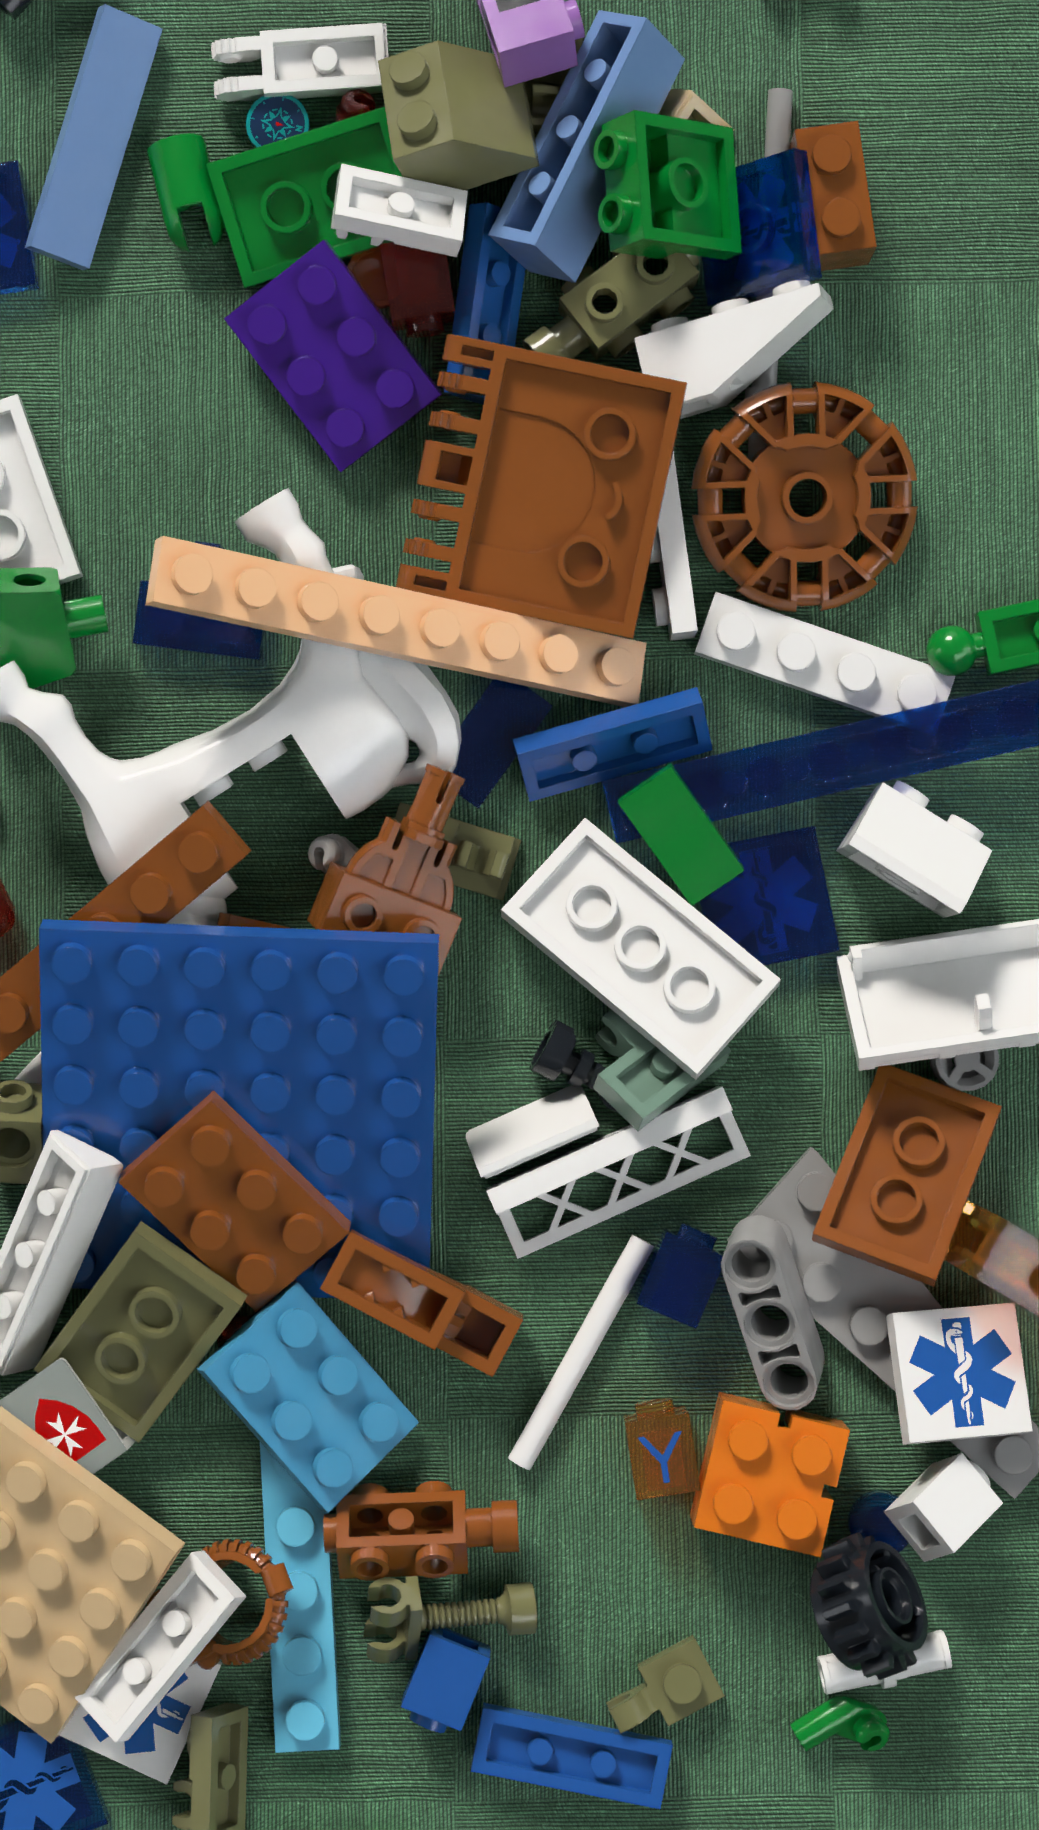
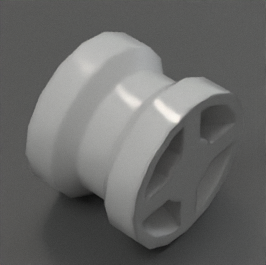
[929,1050,999,1091]

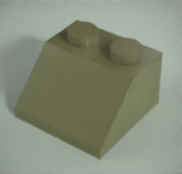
[378,40,540,190]

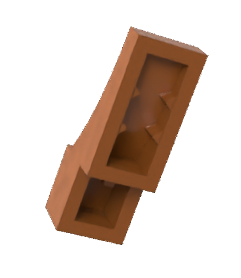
[320,1229,523,1377]

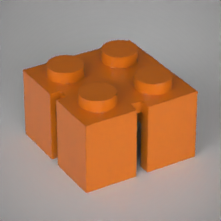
[690,1391,850,1558]

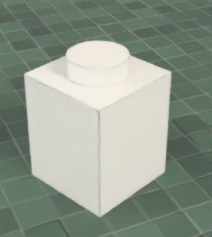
[884,1453,1003,1562]

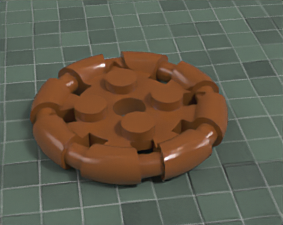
[691,381,918,613]

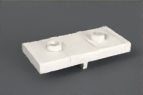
[837,919,1039,1071]

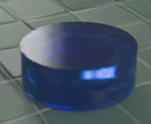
[848,1490,908,1552]

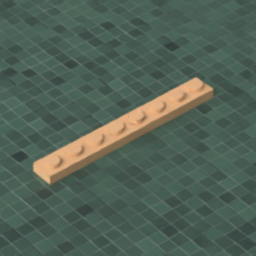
[145,536,647,707]

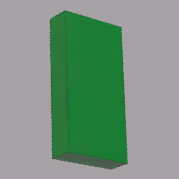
[618,763,745,906]

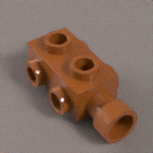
[323,1481,519,1581]

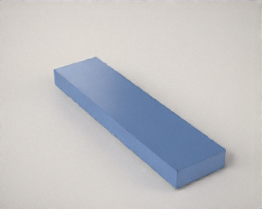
[25,4,163,270]

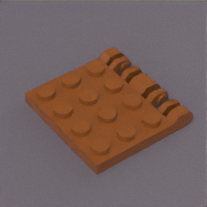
[396,334,687,639]

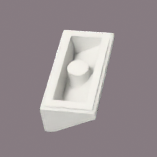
[466,1085,599,1179]

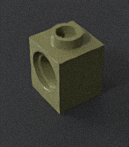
[0,1080,43,1184]

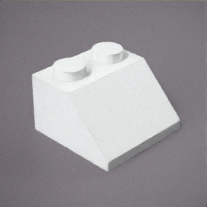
[836,780,992,918]

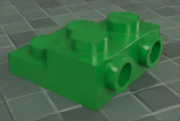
[594,110,742,260]

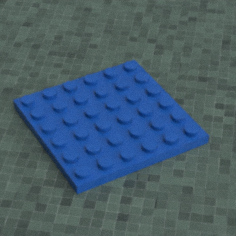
[39,919,439,1298]

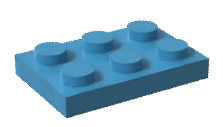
[197,1281,419,1513]

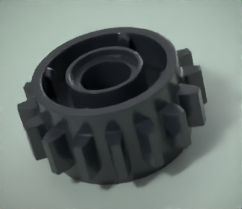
[810,1532,928,1680]

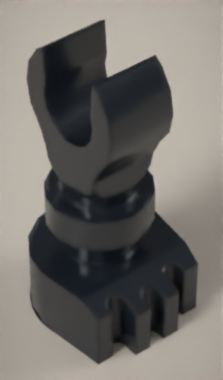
[529,1019,616,1111]

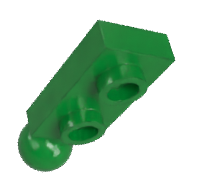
[926,599,1039,676]

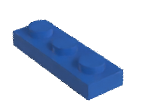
[444,202,526,405]
[512,687,713,802]
[471,1702,673,1809]

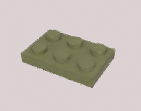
[34,1221,248,1443]

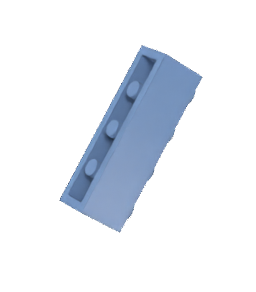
[488,10,685,283]

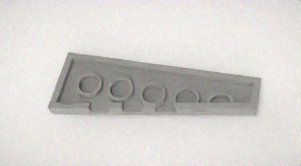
[727,1147,1039,1499]

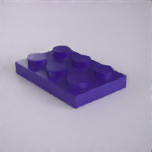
[224,240,442,472]

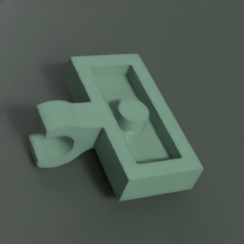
[593,1010,731,1131]

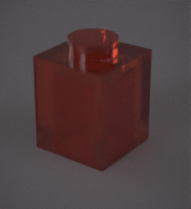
[380,242,455,338]

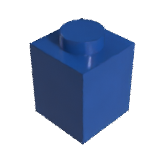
[401,1627,491,1733]

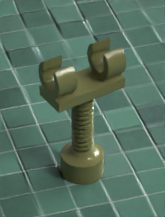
[363,1576,537,1664]

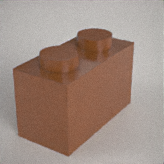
[789,121,877,273]

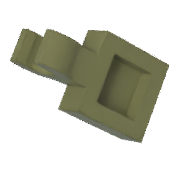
[606,1635,725,1733]

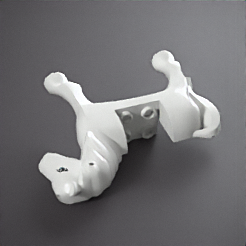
[0,488,462,926]

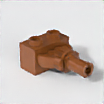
[307,763,465,976]

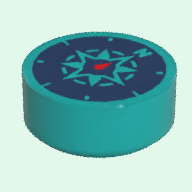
[246,96,310,148]

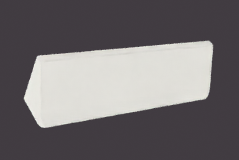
[0,1130,123,1376]

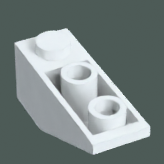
[634,280,834,419]

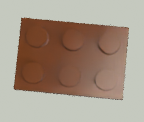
[812,1065,1002,1287]
[118,1091,351,1312]

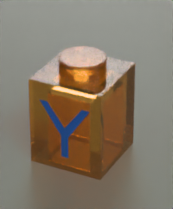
[623,1398,701,1500]

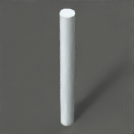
[508,1234,654,1470]

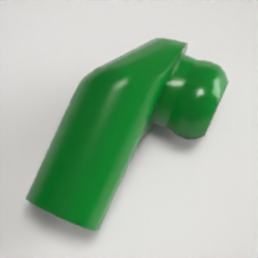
[790,1695,890,1752]

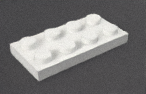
[501,818,781,1080]

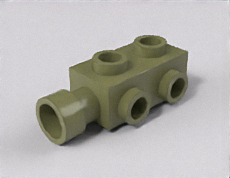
[522,252,700,361]

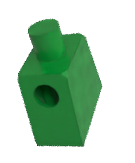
[0,567,109,689]

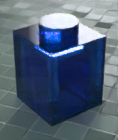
[635,1223,723,1329]

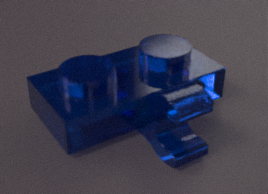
[133,541,265,661]

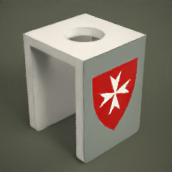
[0,1358,135,1474]

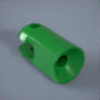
[147,133,225,253]

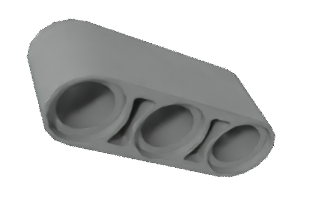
[721,1215,825,1410]

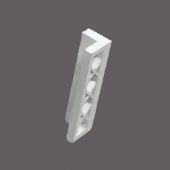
[486,1085,751,1259]

